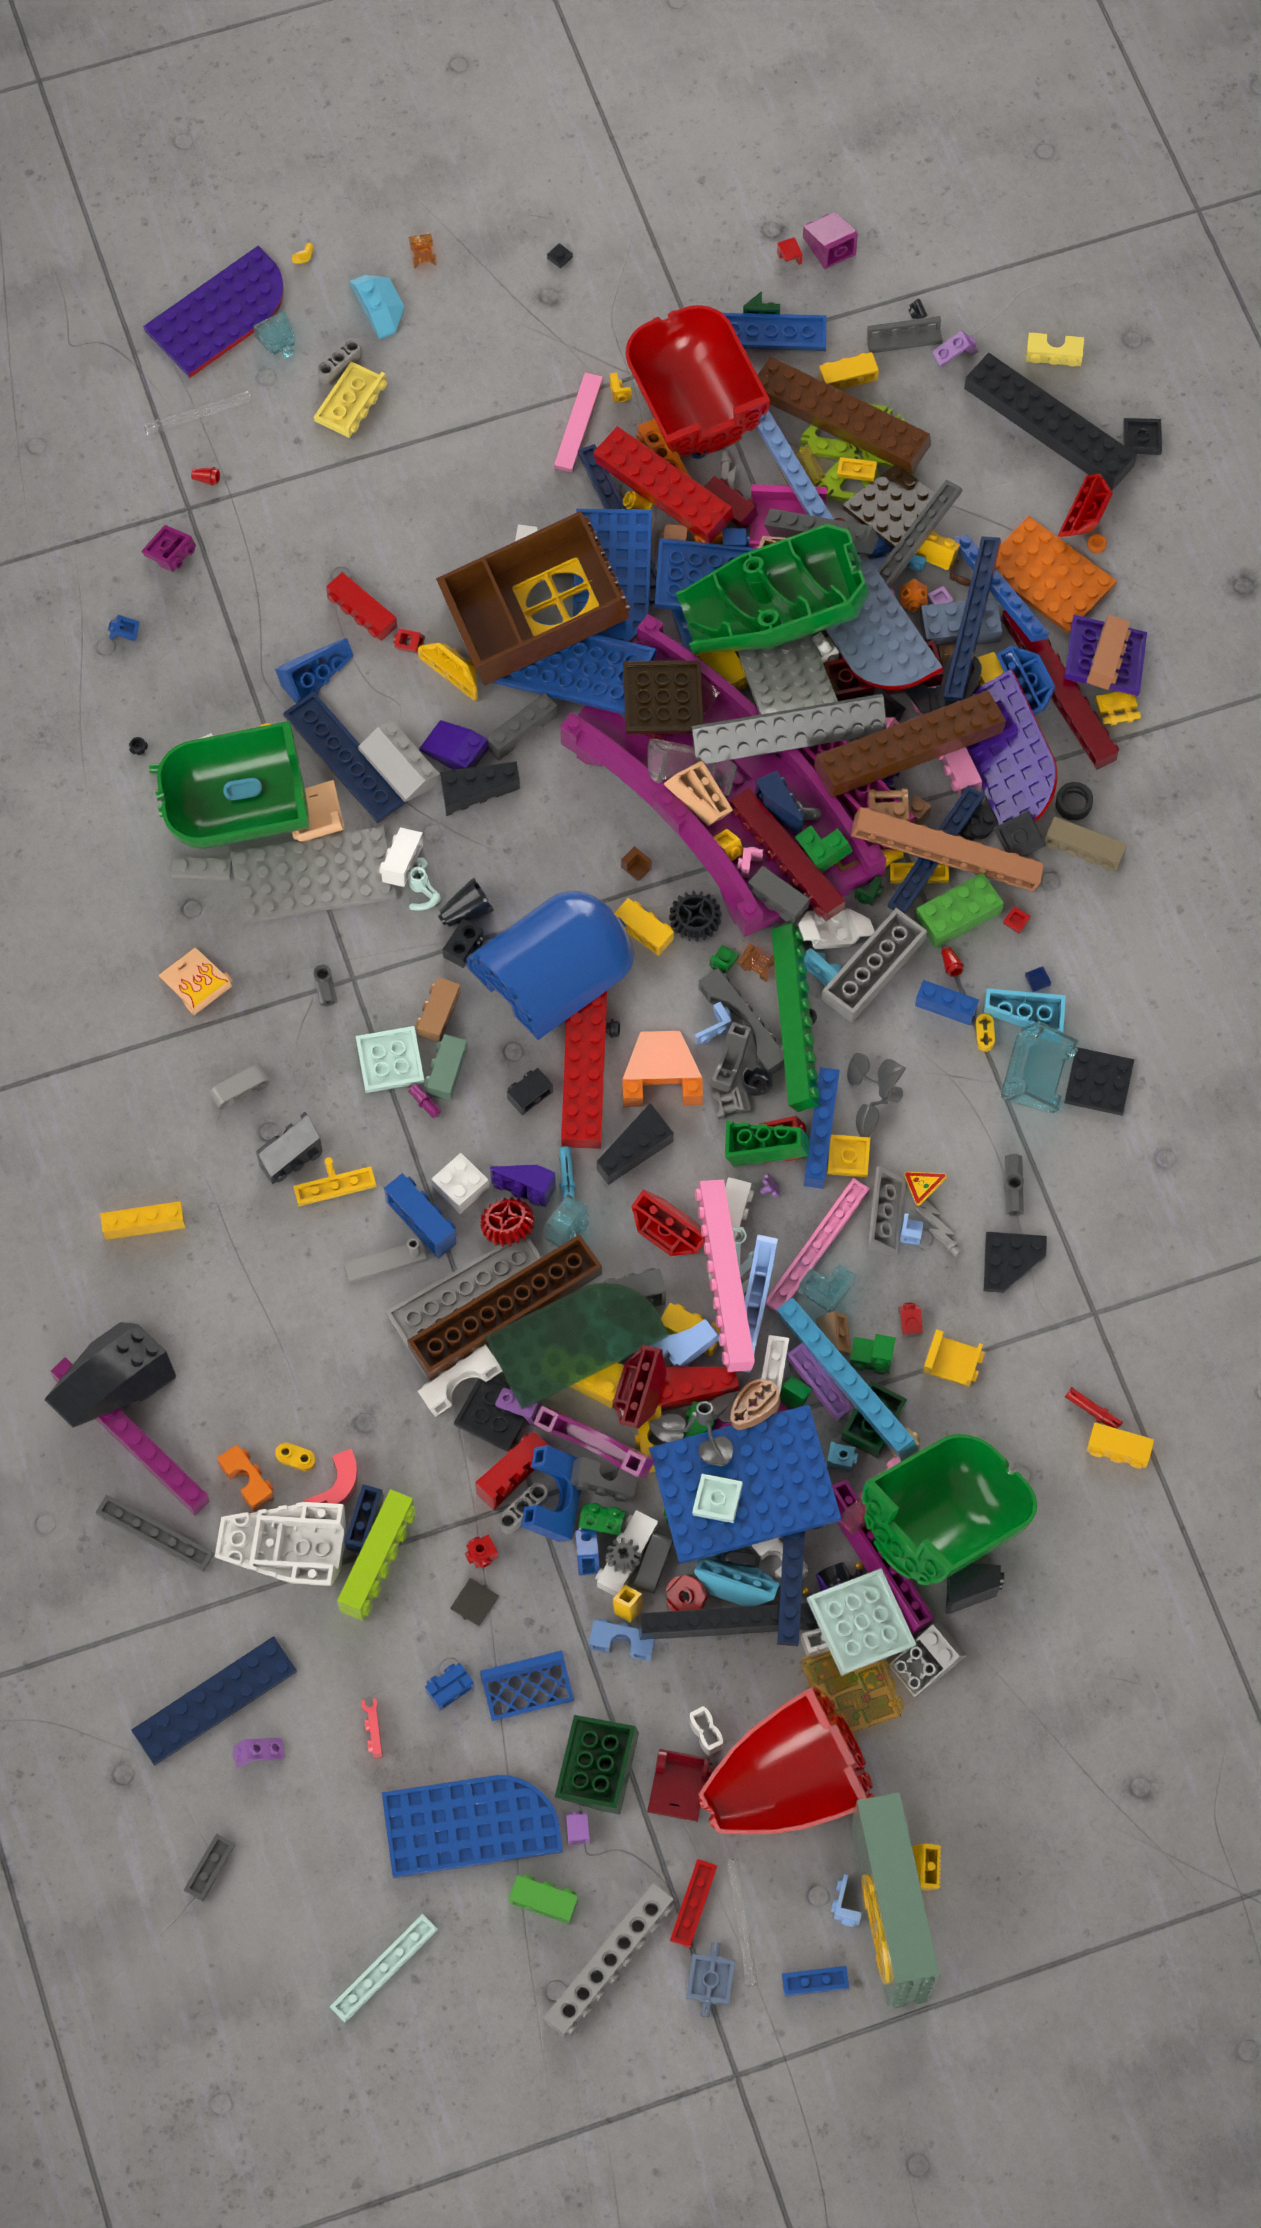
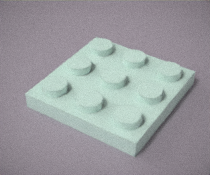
[356,1026,425,1093]

